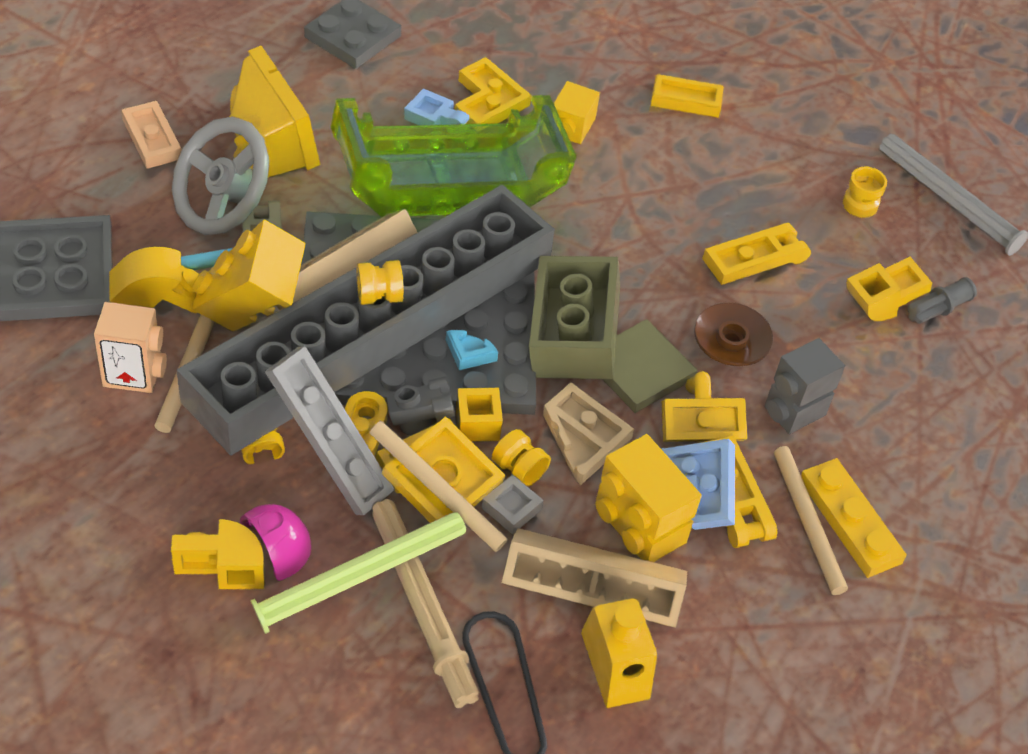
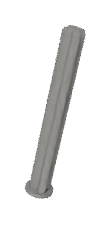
[879,134,1028,255]

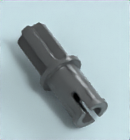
[907,277,977,324]

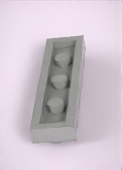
[264,346,395,515]

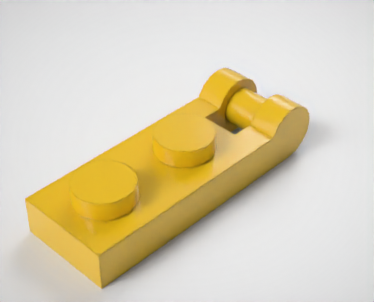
[702,223,811,285]
[701,435,777,548]

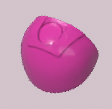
[240,504,311,581]

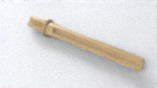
[372,499,479,708]

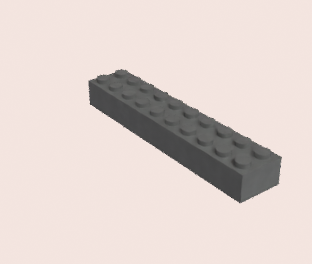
[177,185,555,456]

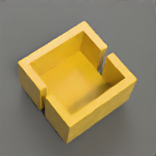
[595,434,702,562]

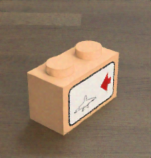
[94,302,167,393]

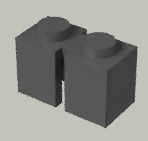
[764,338,845,434]

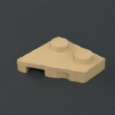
[543,383,634,485]

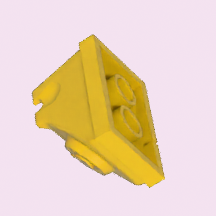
[229,45,321,177]

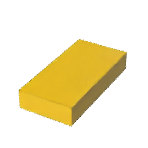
[650,74,724,118]

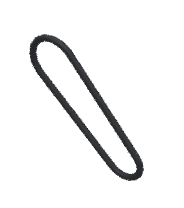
[462,611,547,754]

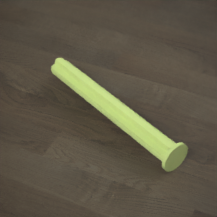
[250,512,466,634]

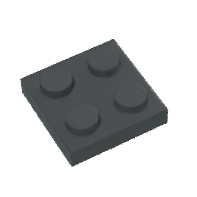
[304,0,402,69]

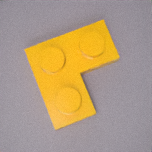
[454,57,532,135]

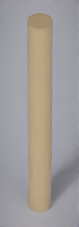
[154,314,215,433]
[370,421,508,552]
[774,446,848,595]

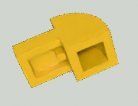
[846,256,932,321]
[171,519,265,589]

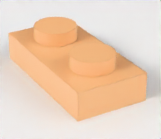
[121,101,182,169]

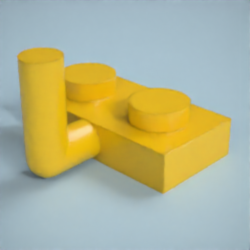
[661,371,747,442]

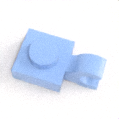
[404,89,469,141]

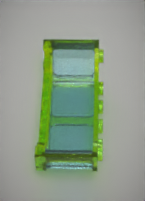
[330,95,577,217]

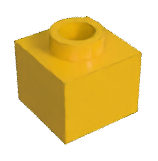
[456,388,503,442]

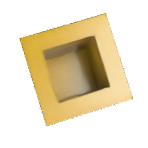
[548,81,600,145]

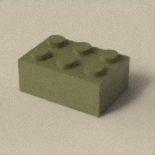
[529,256,620,379]

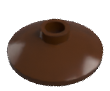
[694,303,773,366]

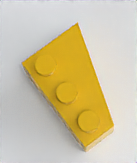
[192,219,306,331]

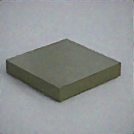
[603,319,698,413]

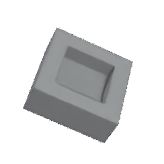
[482,474,544,535]

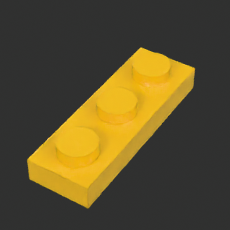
[801,458,907,578]

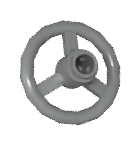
[172,117,269,235]

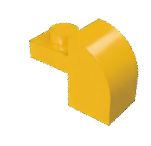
[109,247,199,314]

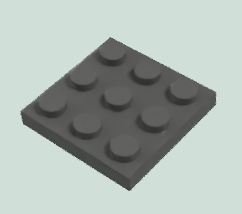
[0,215,113,321]

